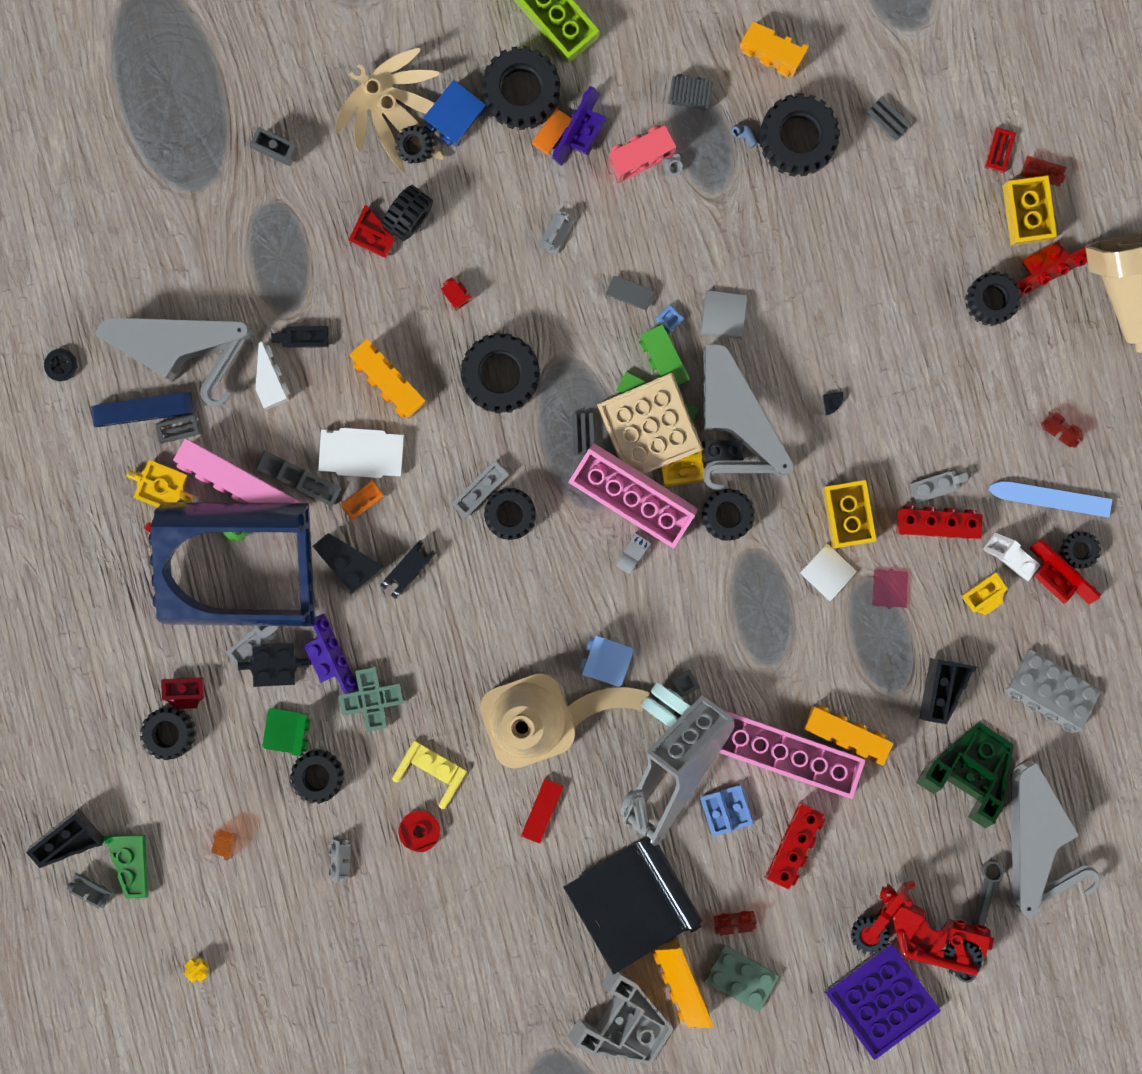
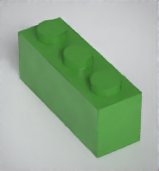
[638,324,690,387]

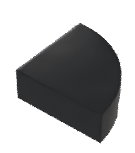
[822,392,843,416]

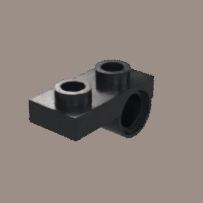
[701,440,744,463]

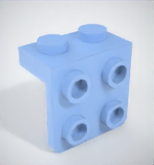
[580,635,633,687]

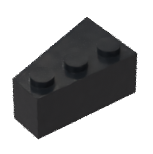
[312,533,386,594]
[919,658,977,725]
[26,808,104,868]

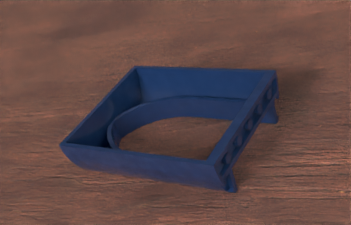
[149,502,315,627]

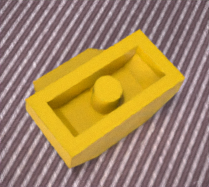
[961,572,1008,616]

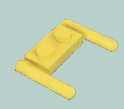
[392,740,467,809]

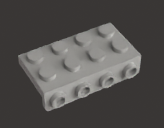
[1005,649,1101,733]

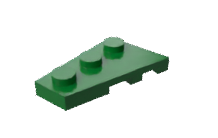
[103,835,148,899]

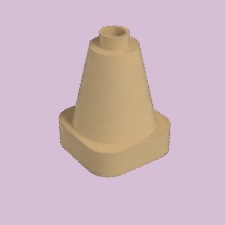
[1085,231,1142,353]
[480,672,576,768]

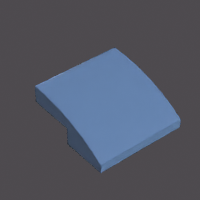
[700,784,754,837]

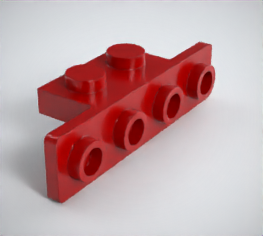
[1014,241,1087,296]
[1029,539,1101,604]

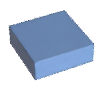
[655,304,684,333]

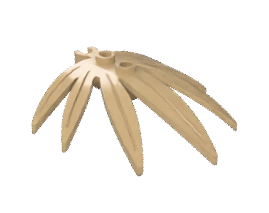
[335,48,444,172]

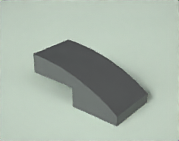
[606,275,654,311]

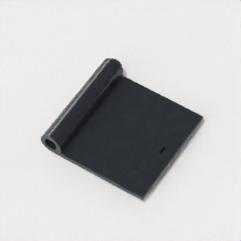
[563,837,703,975]

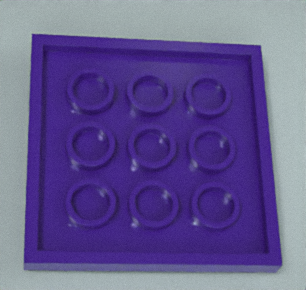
[824,943,941,1060]

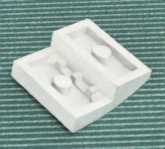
[800,543,857,601]

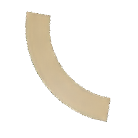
[568,687,650,727]

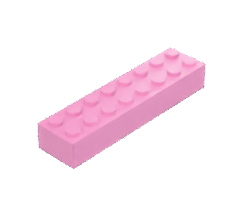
[719,708,866,799]

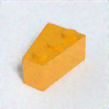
[739,22,809,78]

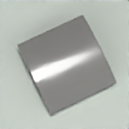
[701,290,747,339]

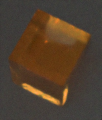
[211,829,238,861]

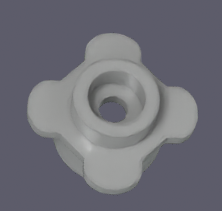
[661,153,683,176]

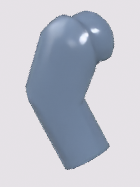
[731,124,759,148]

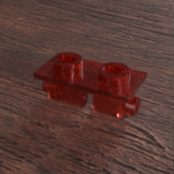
[1020,156,1067,187]
[1041,411,1083,448]
[713,911,757,936]

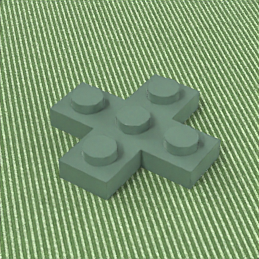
[339,667,404,732]

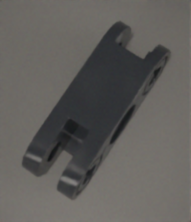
[380,540,436,599]

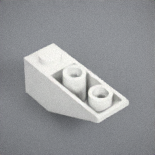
[256,342,290,410]

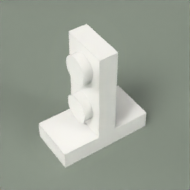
[983,533,1040,581]

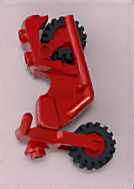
[851,881,994,978]

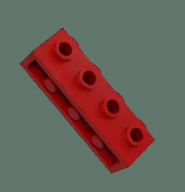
[895,505,983,539]
[765,802,825,890]

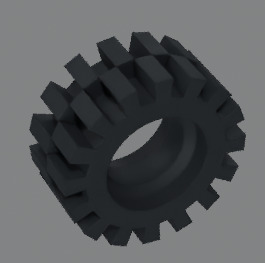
[395,125,436,164]
[1060,531,1101,569]

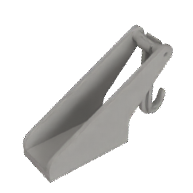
[94,318,254,407]
[703,345,793,490]
[621,695,734,846]
[1011,760,1100,917]

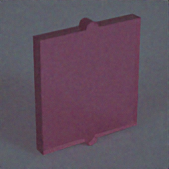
[872,569,908,609]

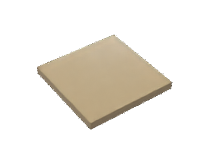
[597,373,704,474]

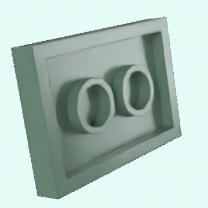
[704,944,779,1012]

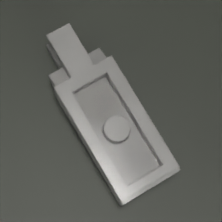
[909,471,969,504]
[226,626,280,667]

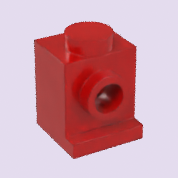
[441,277,473,311]

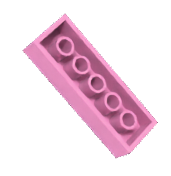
[173,439,300,503]
[568,443,698,549]

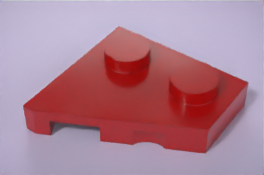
[348,205,395,259]

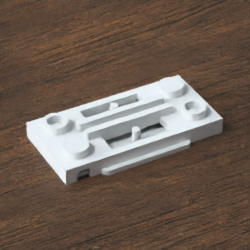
[318,428,404,478]

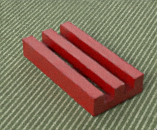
[984,127,1016,173]

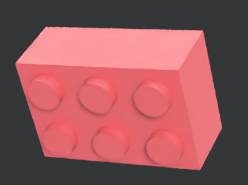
[608,125,676,183]

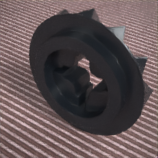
[44,349,78,382]

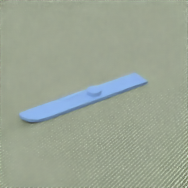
[989,482,1112,518]

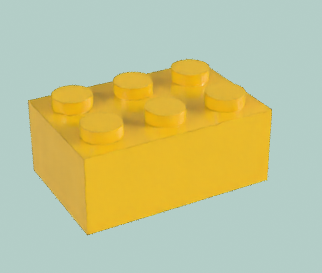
[1002,176,1057,246]
[822,480,877,549]

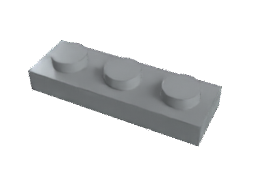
[451,460,509,518]

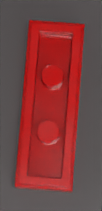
[521,778,563,844]

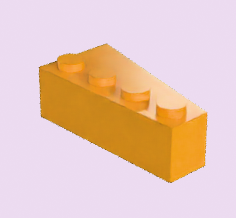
[349,339,427,419]
[803,704,894,766]

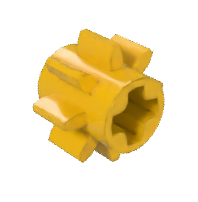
[183,957,209,983]

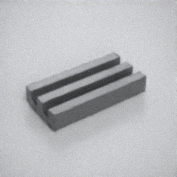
[866,97,910,141]
[572,413,594,455]
[155,414,201,444]

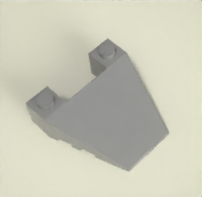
[568,970,674,1064]

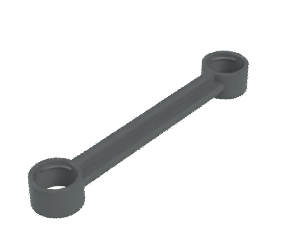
[957,860,1005,983]

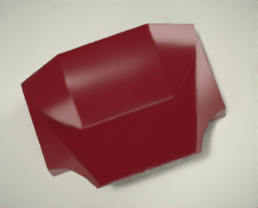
[161,677,204,709]

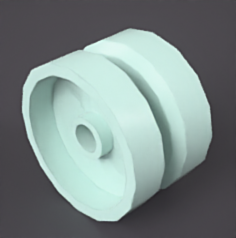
[640,682,691,727]

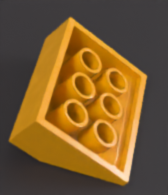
[653,937,713,1028]

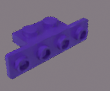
[552,86,607,166]
[303,614,358,694]

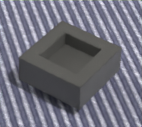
[672,670,699,697]

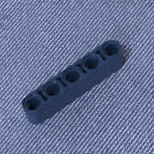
[91,392,194,427]

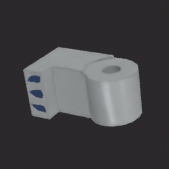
[616,533,651,574]

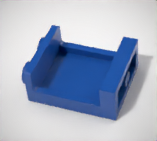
[423,80,487,147]

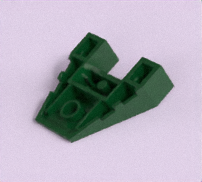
[916,722,1014,828]

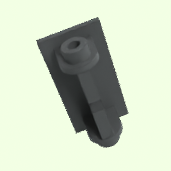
[66,873,112,909]

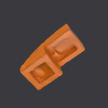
[531,108,572,155]

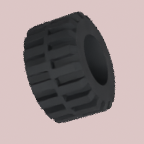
[382,185,433,242]
[965,271,1022,326]
[484,488,536,540]
[702,488,755,541]
[140,707,196,760]
[290,750,344,804]

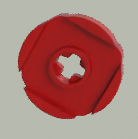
[398,810,440,852]

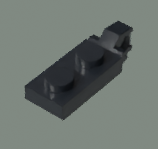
[271,326,329,348]

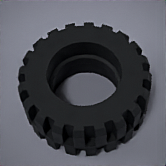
[482,46,560,130]
[759,93,840,177]
[461,333,540,414]

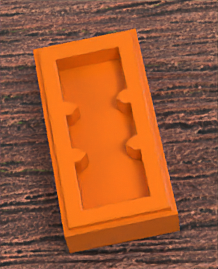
[340,479,385,521]

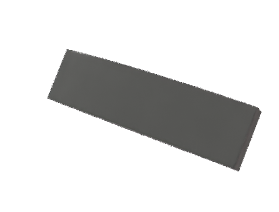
[255,450,342,507]

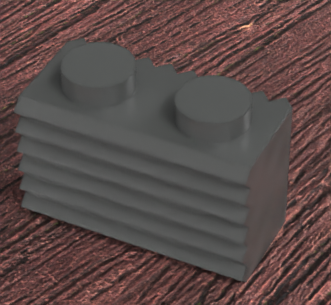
[668,74,713,110]
[250,127,298,166]

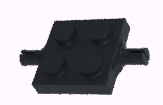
[238,643,309,687]

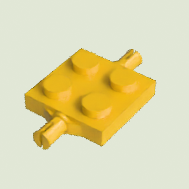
[126,460,195,508]

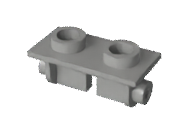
[538,210,575,256]
[328,839,351,883]

